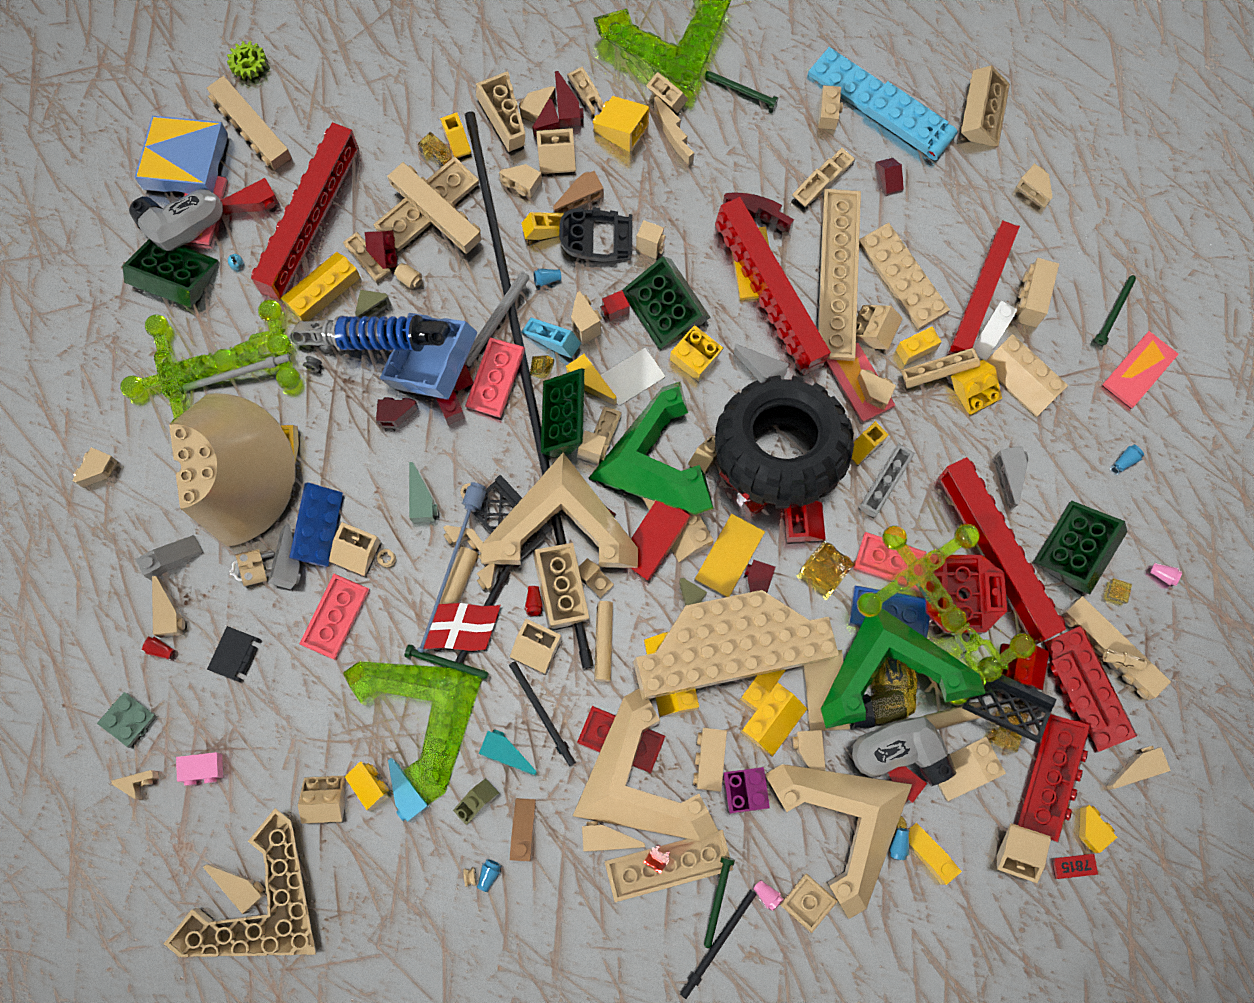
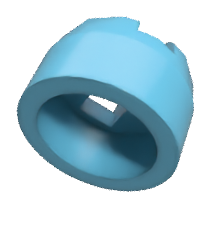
[228,254,244,270]

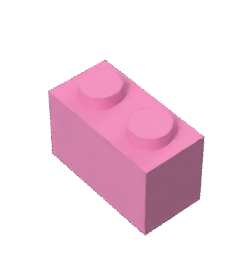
[176,752,223,786]

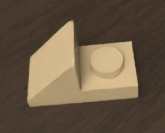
[578,558,614,599]
[111,770,159,800]

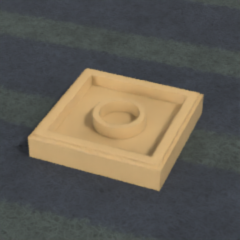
[780,873,838,933]

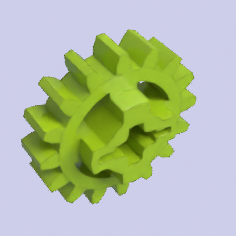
[227,41,267,79]

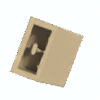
[537,128,576,174]
[571,291,602,345]
[856,305,903,350]
[329,522,381,576]
[510,619,562,674]
[298,776,345,824]
[996,823,1051,883]

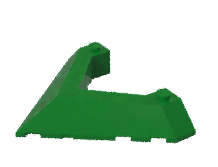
[588,381,714,515]
[821,602,985,729]

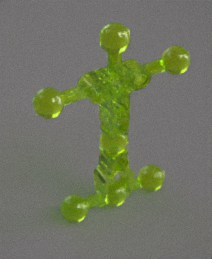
[120,299,300,423]
[857,524,1035,705]

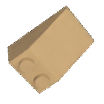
[938,737,1006,801]

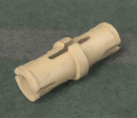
[1103,649,1147,671]

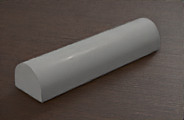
[859,443,915,517]

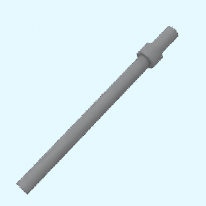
[183,354,291,392]

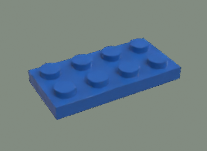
[289,482,343,567]

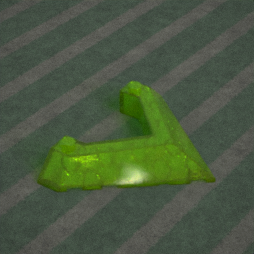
[593,0,731,94]
[343,661,485,805]

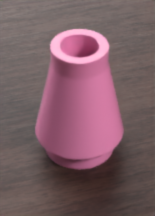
[1150,563,1182,586]
[753,880,784,911]

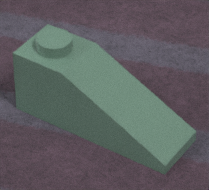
[409,462,438,522]

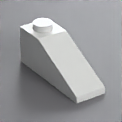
[972,301,1017,361]

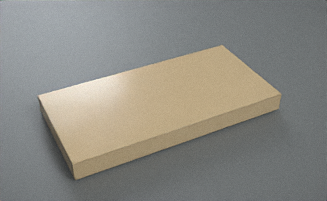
[803,650,850,731]

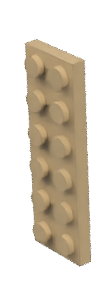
[373,156,479,252]
[859,223,950,330]
[604,829,733,902]

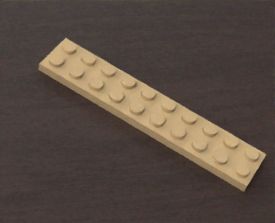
[818,189,861,361]

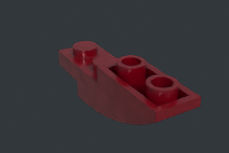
[723,192,794,233]

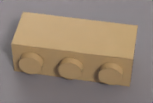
[693,728,727,793]

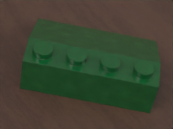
[122,239,219,308]
[622,256,711,349]
[541,368,585,458]
[1034,500,1128,595]

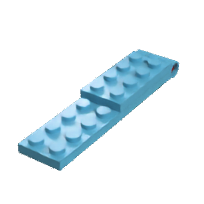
[808,47,958,160]

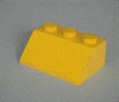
[740,682,807,757]

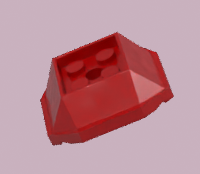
[924,555,1007,633]

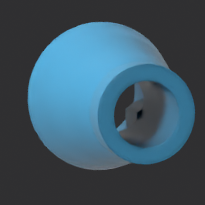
[533,268,561,287]
[1114,444,1144,472]
[889,827,909,860]
[477,859,501,892]

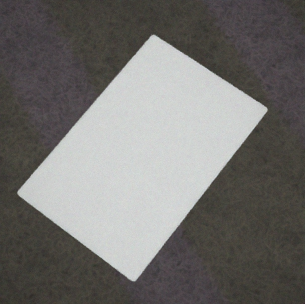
[601,348,665,406]

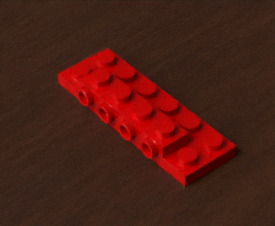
[1044,626,1137,752]
[1018,714,1090,843]

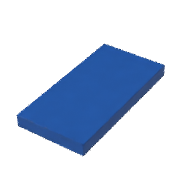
[849,585,930,638]

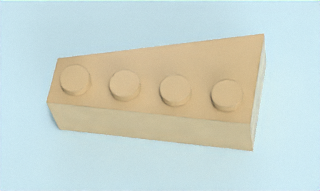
[476,71,525,152]

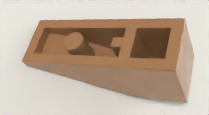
[553,171,604,213]
[510,798,536,862]

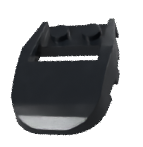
[559,207,633,262]

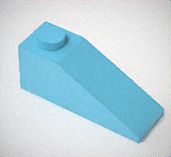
[521,318,581,358]
[388,758,430,822]

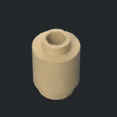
[394,263,422,289]

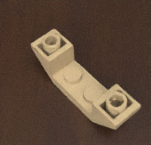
[443,525,497,592]

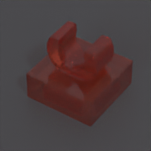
[643,845,670,874]

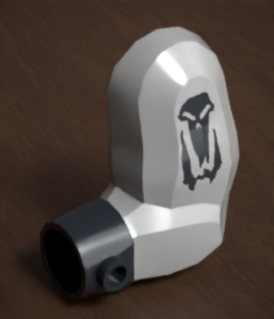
[129,189,223,251]
[852,717,957,786]

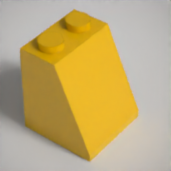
[592,96,649,152]

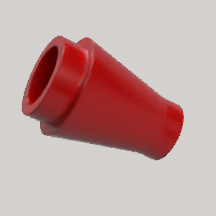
[524,586,544,616]
[142,636,174,660]

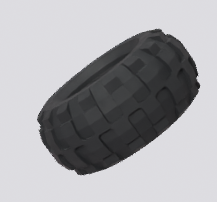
[715,375,854,509]

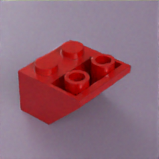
[784,501,826,543]
[997,643,1049,690]

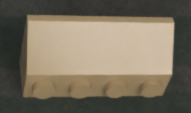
[961,65,1010,147]
[986,334,1069,417]
[642,497,714,563]
[533,543,589,630]

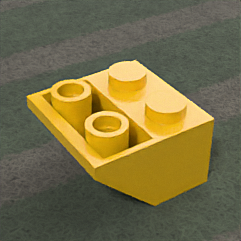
[670,325,723,382]
[951,360,1002,415]
[345,761,390,811]

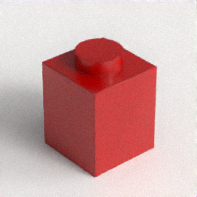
[600,290,630,321]

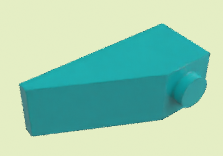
[479,729,538,776]

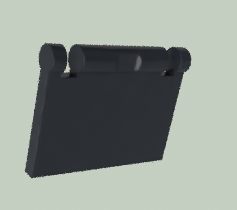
[207,626,261,683]

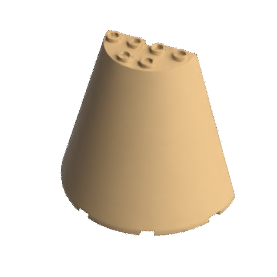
[169,393,295,547]

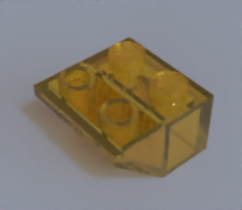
[800,540,855,595]

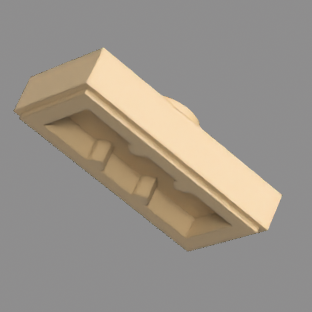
[594,406,622,448]

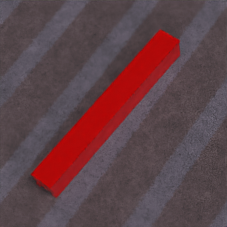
[949,220,1020,354]

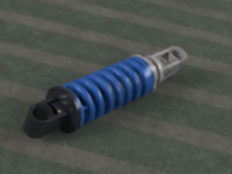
[289,315,451,352]

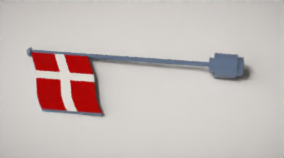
[418,482,501,653]

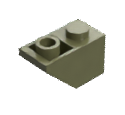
[453,778,499,825]

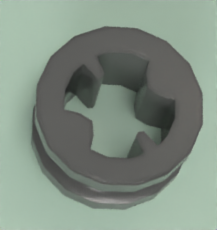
[303,356,322,372]

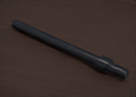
[455,564,513,664]
[509,661,576,767]
[680,889,757,999]

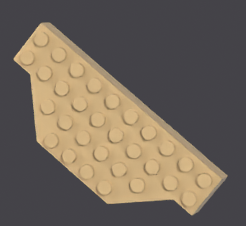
[633,590,839,700]

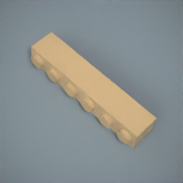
[207,75,292,170]
[387,162,482,254]
[1061,596,1171,700]

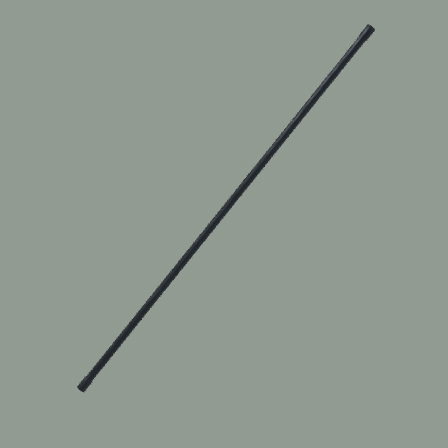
[465,111,594,669]

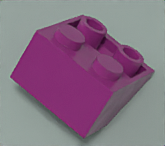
[723,767,770,814]

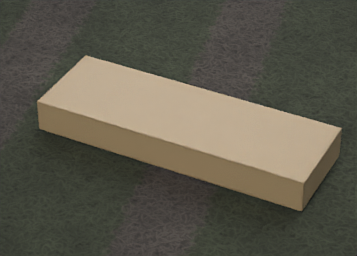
[343,232,391,283]

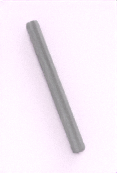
[465,272,530,367]

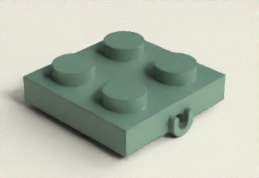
[97,692,156,748]

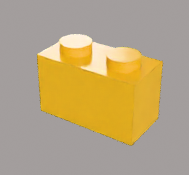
[896,326,942,365]

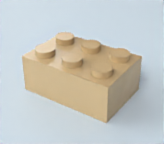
[1015,258,1059,328]

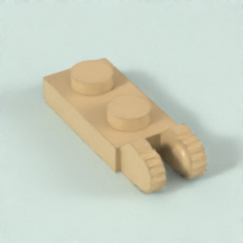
[567,67,604,115]

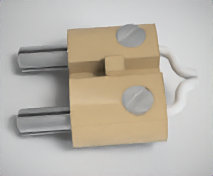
[229,549,274,587]

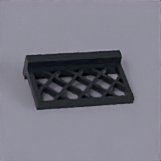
[471,475,552,559]
[962,665,1057,743]

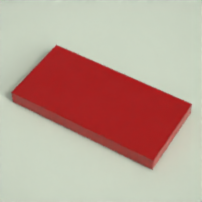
[631,500,692,581]
[577,706,666,774]

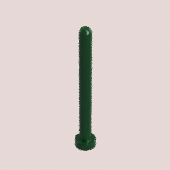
[705,71,779,109]
[1094,275,1136,345]
[404,644,489,679]
[704,856,735,949]

